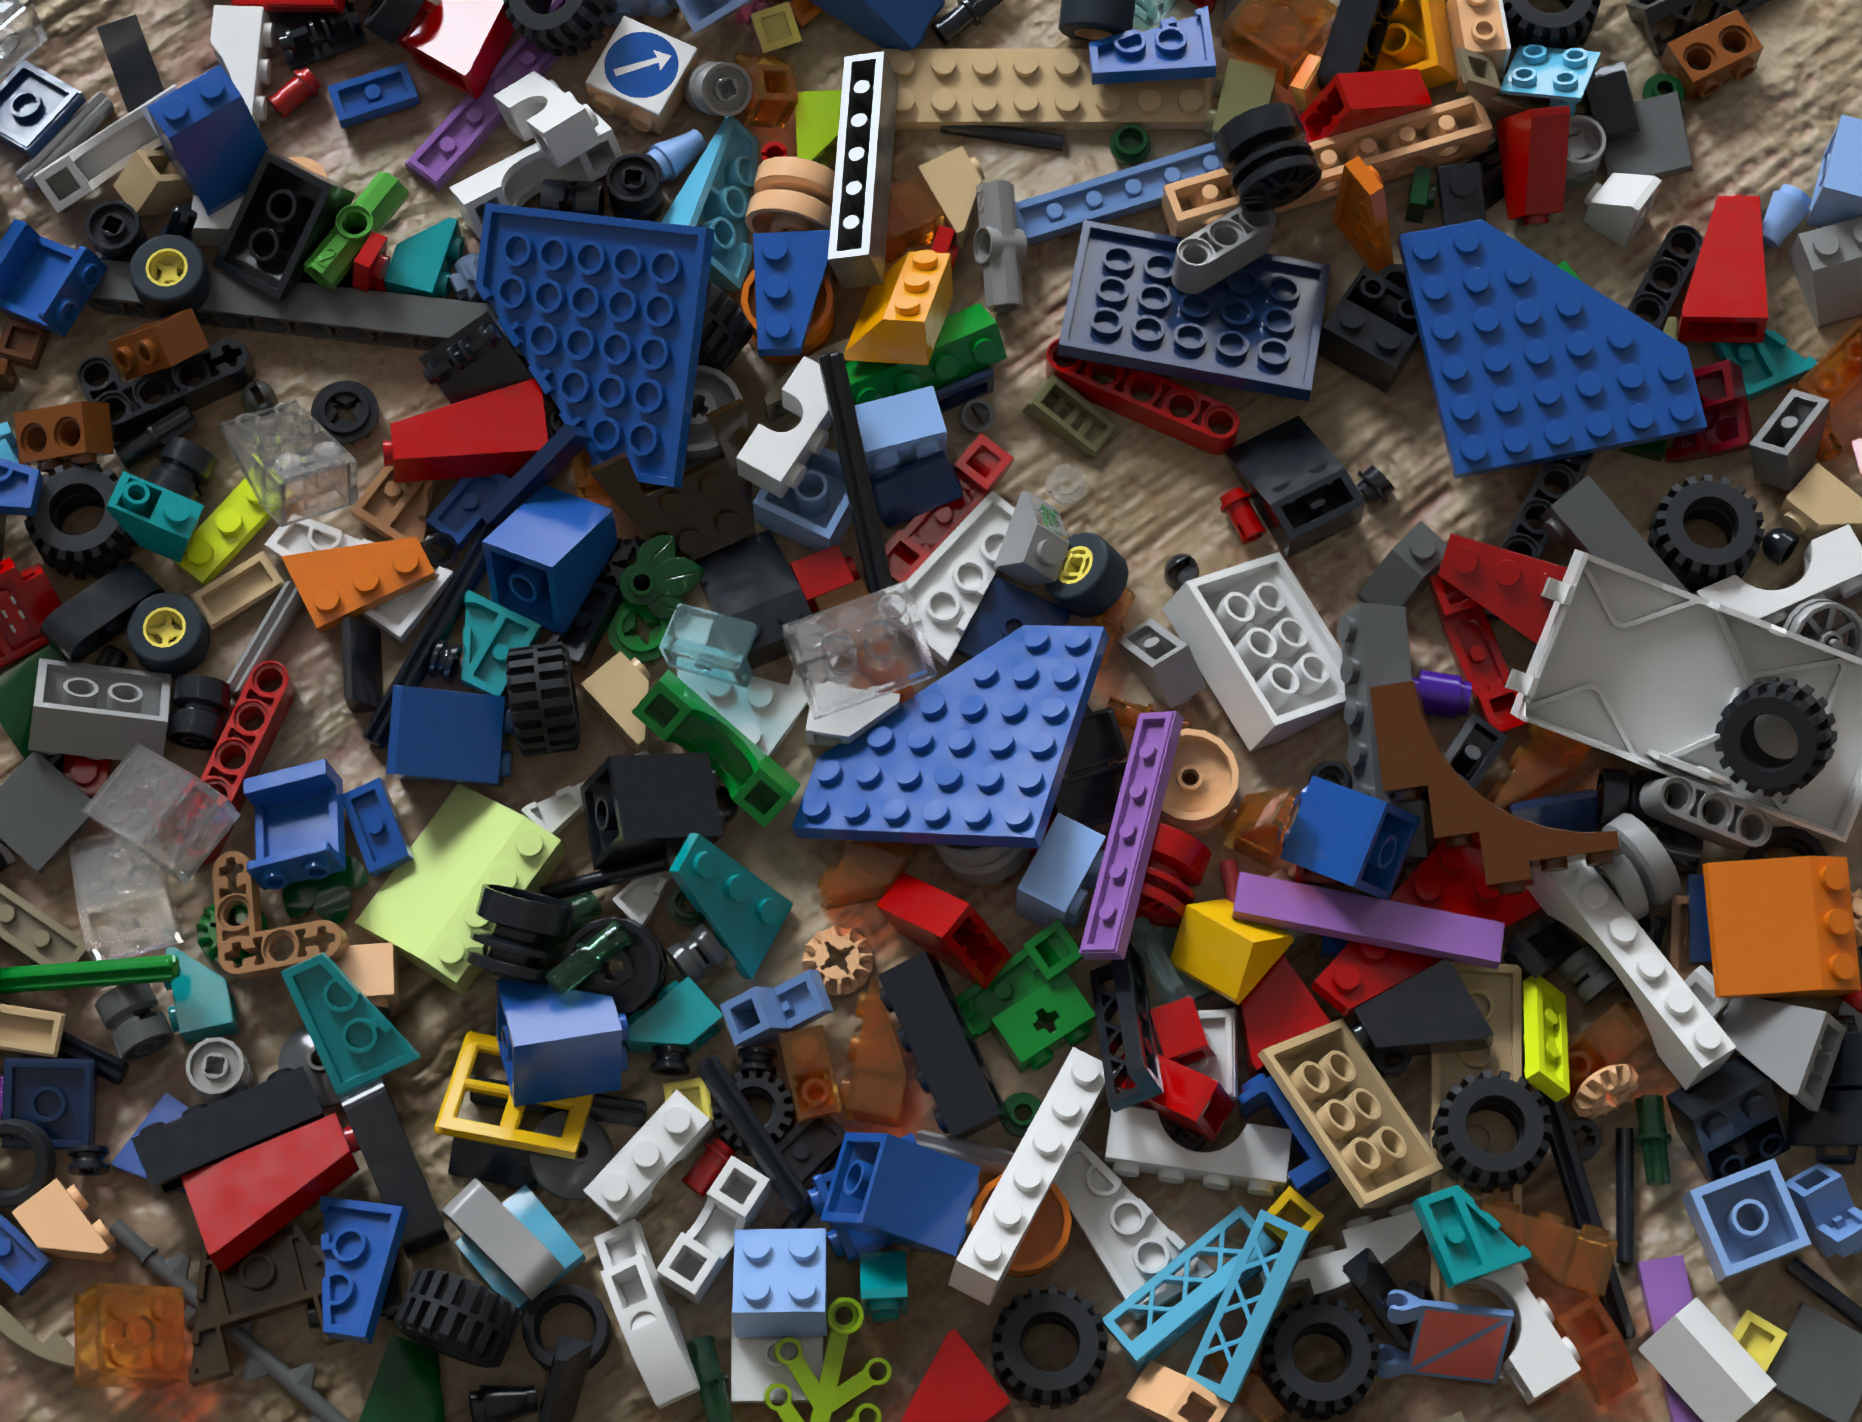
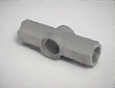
[972,180,1027,312]

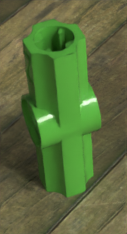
[303,171,410,290]

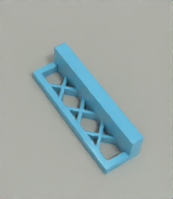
[1102,1205,1277,1373]
[1186,1209,1312,1403]

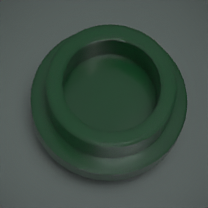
[1110,124,1151,165]

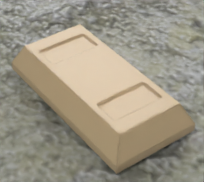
[190,551,285,630]
[0,1004,67,1058]

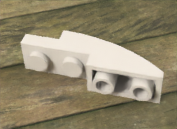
[1256,1204,1422,1301]
[594,1219,701,1409]

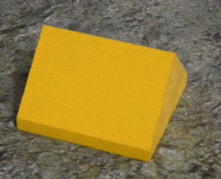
[1169,898,1294,1005]

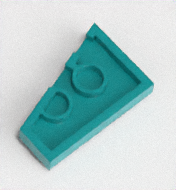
[669,833,793,980]
[281,952,421,1095]

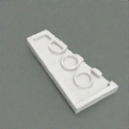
[880,490,1015,667]
[265,512,454,643]
[1053,1140,1214,1321]

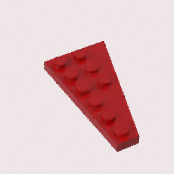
[1438,533,1567,644]
[1311,839,1543,1017]

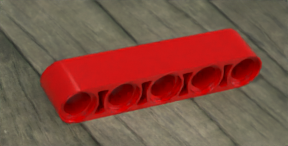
[1045,338,1240,455]
[175,661,296,866]

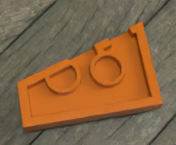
[1332,156,1394,274]
[281,536,437,634]

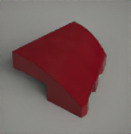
[1665,359,1753,463]

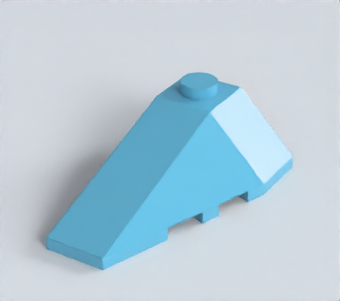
[661,116,759,292]

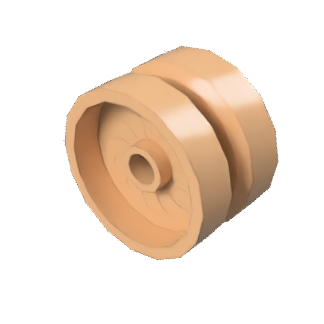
[745,156,835,234]
[1159,728,1239,838]

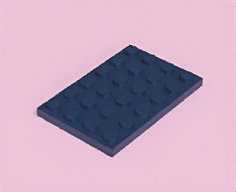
[1057,220,1330,401]

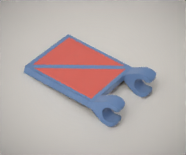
[1376,1289,1514,1384]

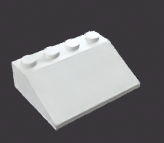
[1162,552,1346,752]

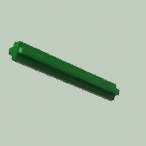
[0,955,181,994]

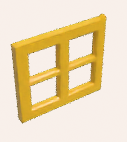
[433,1031,595,1160]

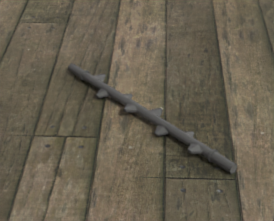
[109,1219,351,1422]

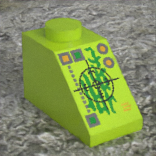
[795,90,842,166]

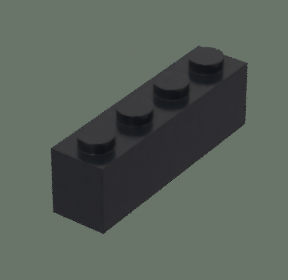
[878,951,1010,1140]
[131,1066,325,1200]

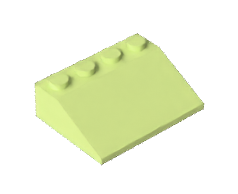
[354,783,566,997]

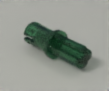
[546,920,631,995]
[1634,1094,1672,1187]
[686,1335,734,1422]

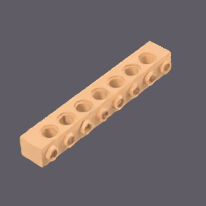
[1161,95,1493,238]

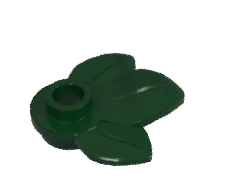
[619,535,704,621]
[282,855,369,924]

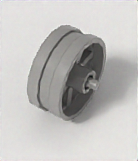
[1782,599,1862,658]

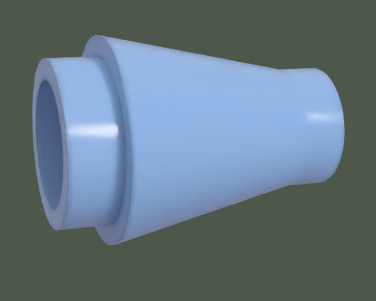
[645,129,707,183]
[1762,184,1811,249]

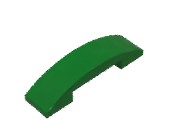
[956,919,1084,1040]

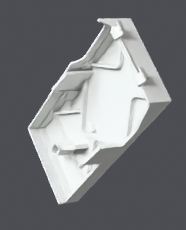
[1505,549,1862,843]

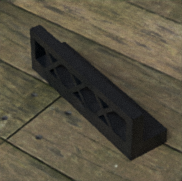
[1626,0,1771,55]
[1090,941,1164,1113]

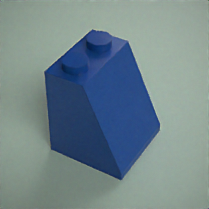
[808,0,945,51]
[147,64,270,216]
[482,484,618,634]
[386,685,514,787]
[1280,775,1421,900]
[496,979,629,1107]
[820,1132,981,1256]

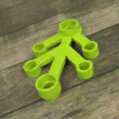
[763,1297,892,1422]

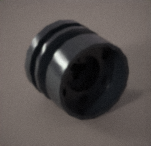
[1213,102,1322,212]
[464,884,575,982]

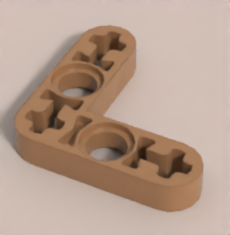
[212,851,349,980]

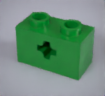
[991,972,1096,1074]

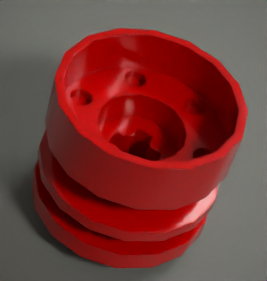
[1135,822,1212,928]

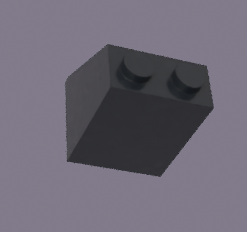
[580,752,725,870]

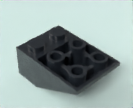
[1224,416,1366,559]

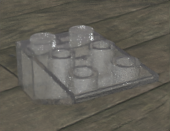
[219,400,358,527]
[81,743,240,885]
[68,818,184,961]

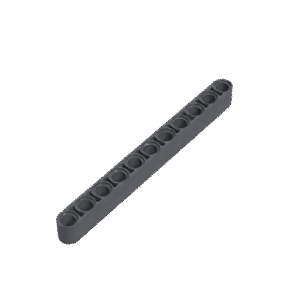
[88,260,528,362]

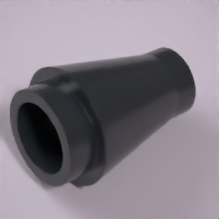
[468,1385,538,1422]

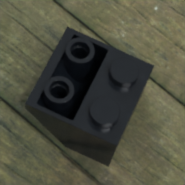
[1317,267,1421,393]
[1666,1055,1791,1183]

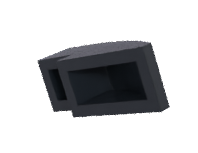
[96,14,164,150]

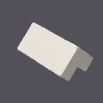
[1638,1297,1777,1422]

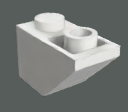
[805,679,900,748]

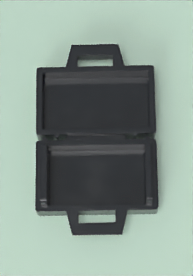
[1053,704,1128,841]
[1789,1015,1862,1165]

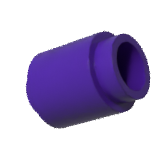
[1412,670,1472,719]

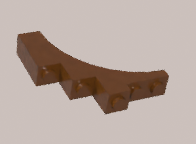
[1370,681,1623,896]

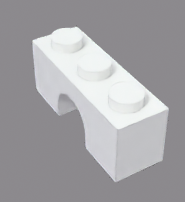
[493,71,601,168]
[736,356,832,499]
[583,1090,715,1226]
[656,1155,772,1305]

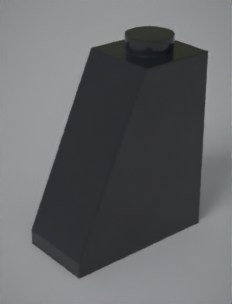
[1350,958,1494,1059]

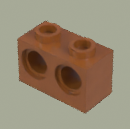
[1660,9,1764,102]
[108,308,210,381]
[14,401,114,472]

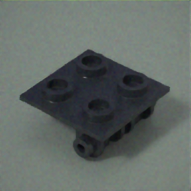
[267,0,368,71]
[419,311,535,404]

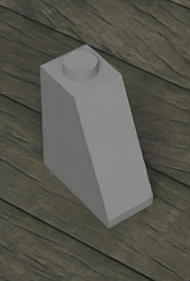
[1721,998,1846,1112]

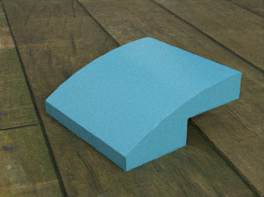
[454,1185,586,1312]

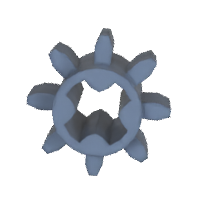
[449,253,488,303]

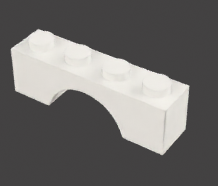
[33,84,177,213]
[449,113,623,239]
[1695,524,1862,627]
[1104,1107,1292,1196]
[1427,1245,1581,1405]

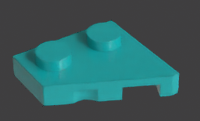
[1709,329,1819,401]
[461,590,542,696]
[1412,1185,1532,1289]

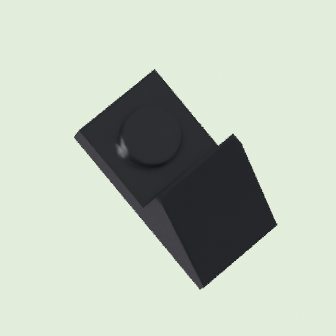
[1586,61,1640,140]
[1504,916,1583,980]

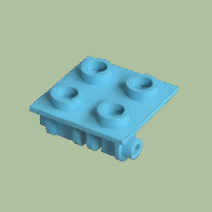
[1499,44,1601,116]

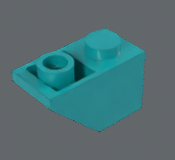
[384,217,466,298]
[106,471,204,563]
[164,947,240,1044]
[622,976,726,1055]
[860,1251,908,1322]

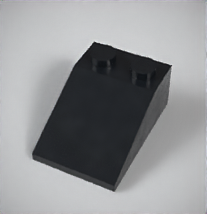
[213,150,356,301]
[694,530,819,673]

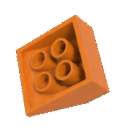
[1702,856,1861,999]

